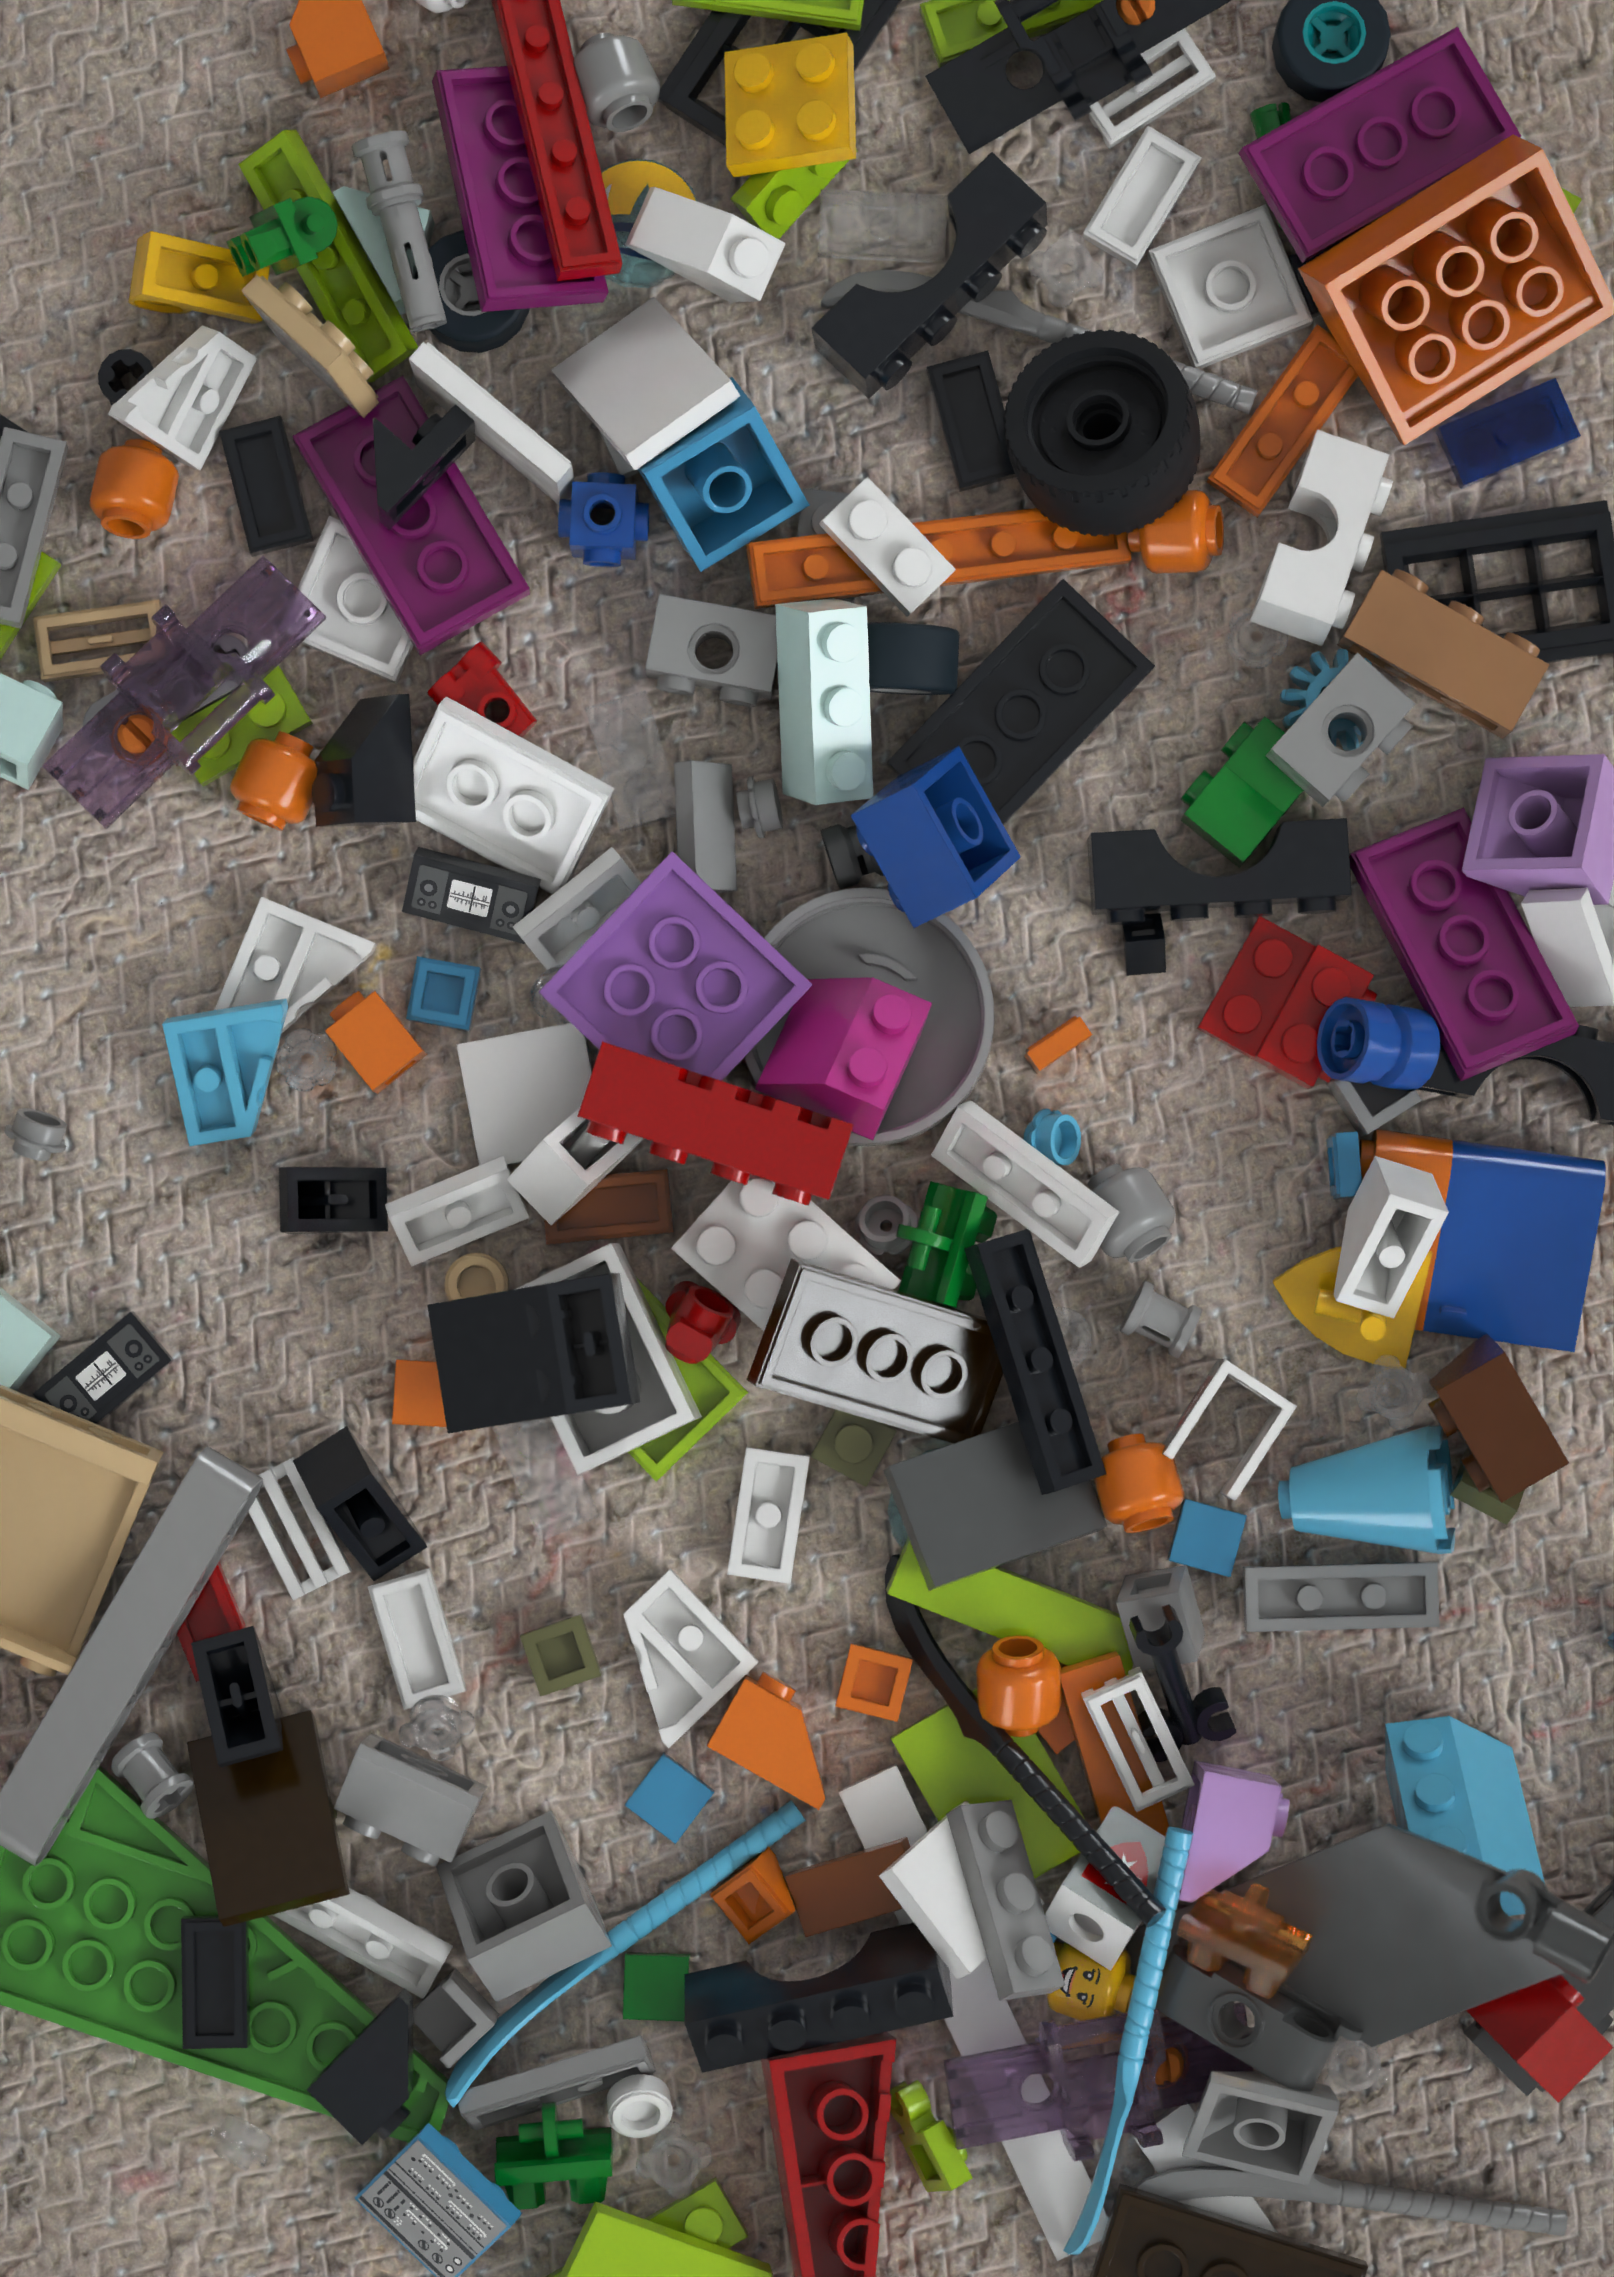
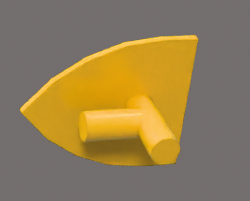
[1273,1246,1432,1371]

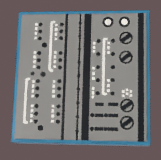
[354,2123,522,2277]

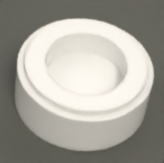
[606,2074,673,2138]

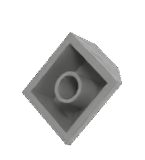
[334,1733,488,1866]
[436,1811,612,2002]

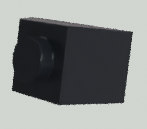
[312,694,416,827]
[293,1426,427,1581]
[307,1988,413,2145]

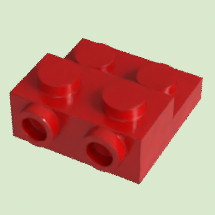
[1197,916,1377,1089]

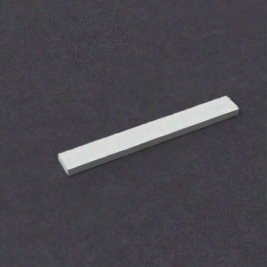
[838,1764,1108,2261]

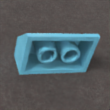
[1385,1716,1545,1916]

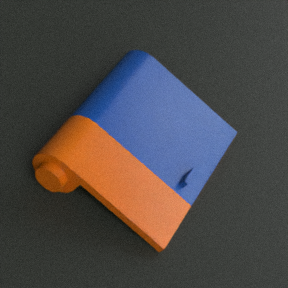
[1359,1129,1606,1352]

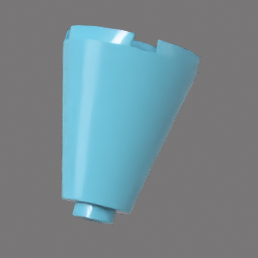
[1278,1425,1455,1554]

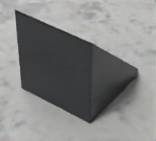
[1122,913,1166,976]

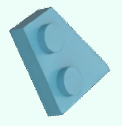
[162,999,288,1146]

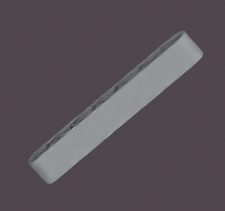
[0,1446,263,1867]

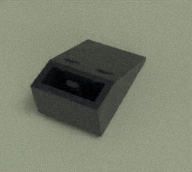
[427,1273,640,1433]

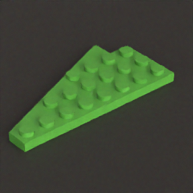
[0,1766,450,2143]

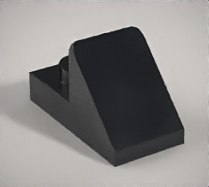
[373,404,476,530]

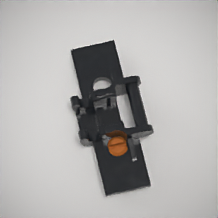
[925,0,1232,154]

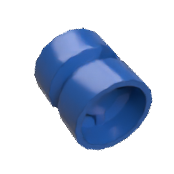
[1317,997,1440,1091]

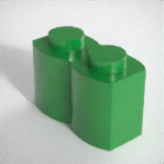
[1180,716,1304,868]

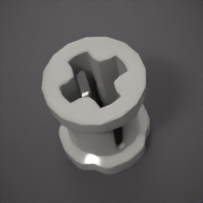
[1120,1280,1202,1358]
[110,1732,194,1819]

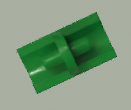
[226,197,338,277]
[896,1181,998,1308]
[494,2102,613,2210]

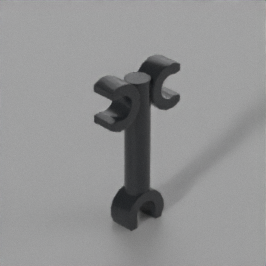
[1129,1605,1237,1762]

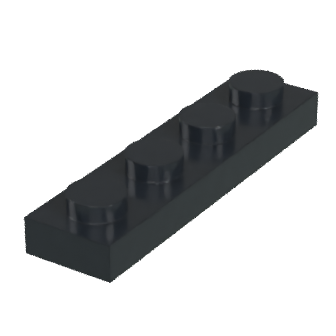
[964,1229,1106,1495]

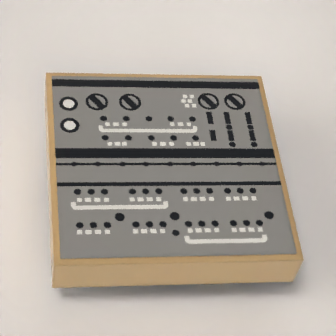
[241,275,379,418]

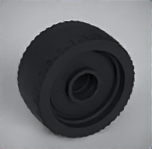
[1004,330,1201,536]

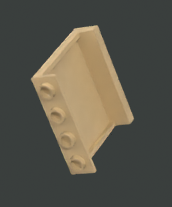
[0,1385,164,1677]

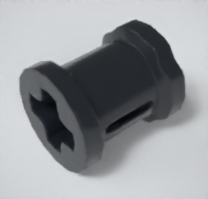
[98,349,154,405]

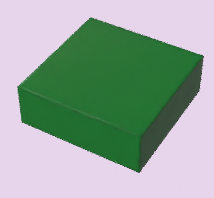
[623,1952,690,2022]

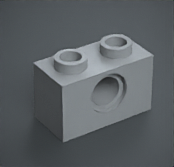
[645,594,778,707]
[1266,652,1415,807]

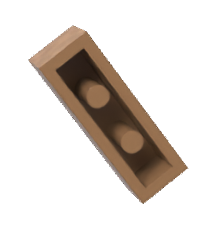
[1337,569,1550,739]

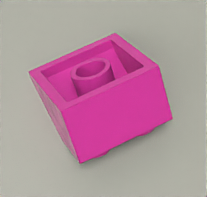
[755,977,932,1141]

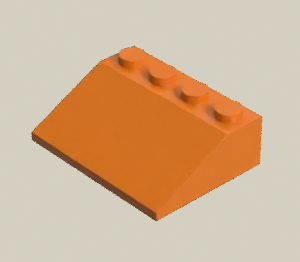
[1298,134,1614,445]

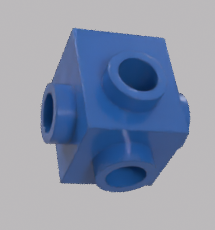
[558,472,650,567]

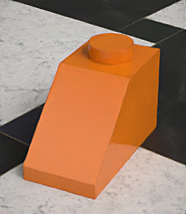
[286,0,390,99]
[707,1672,825,1810]

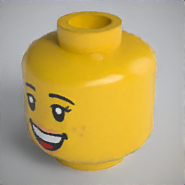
[1047,1941,1135,2027]

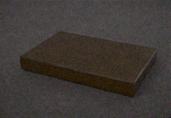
[187,1710,350,1927]

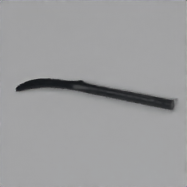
[885,1554,1167,1927]

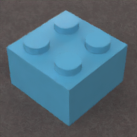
[638,377,810,572]

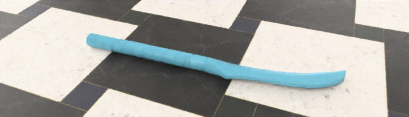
[445,1800,806,2108]
[1063,1827,1193,2255]

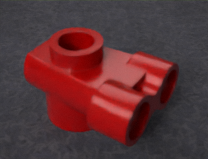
[427,641,537,737]
[665,1281,741,1364]

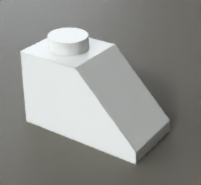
[625,187,786,302]
[506,1108,644,1226]
[1333,1156,1449,1319]

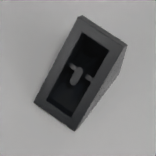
[279,1167,388,1234]
[191,1626,283,1767]

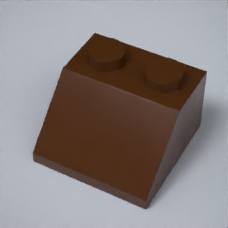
[1428,1334,1569,1503]

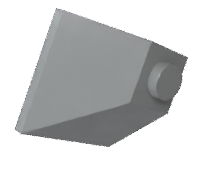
[1182,2071,1339,2186]

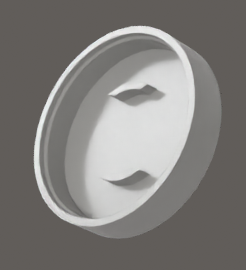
[745,887,995,1147]

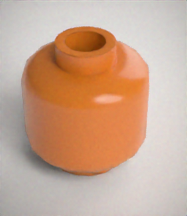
[89,439,179,539]
[1128,490,1224,574]
[230,731,317,831]
[1094,1433,1184,1533]
[976,1636,1061,1737]

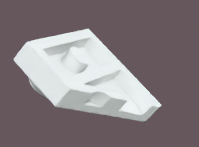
[108,325,258,471]
[214,897,377,1033]
[623,1568,758,1748]

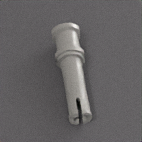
[352,131,447,332]

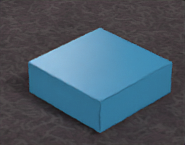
[406,956,481,1031]
[1326,1131,1362,1199]
[1167,1498,1247,1577]
[625,1752,715,1844]

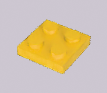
[724,32,856,178]

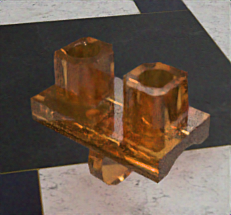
[1177,1883,1313,1999]

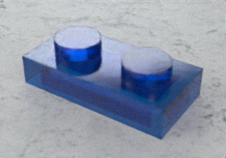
[1436,378,1581,489]

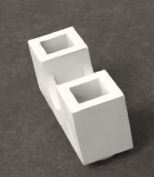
[1250,429,1393,646]

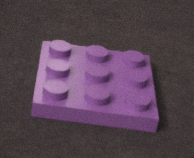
[539,852,813,1081]

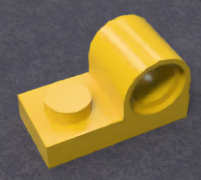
[128,231,270,324]

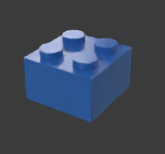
[850,746,1021,928]

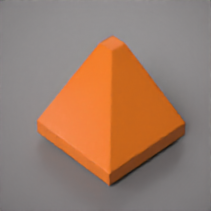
[709,1847,795,1944]

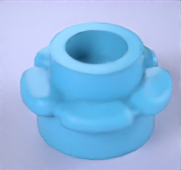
[1024,1108,1081,1166]

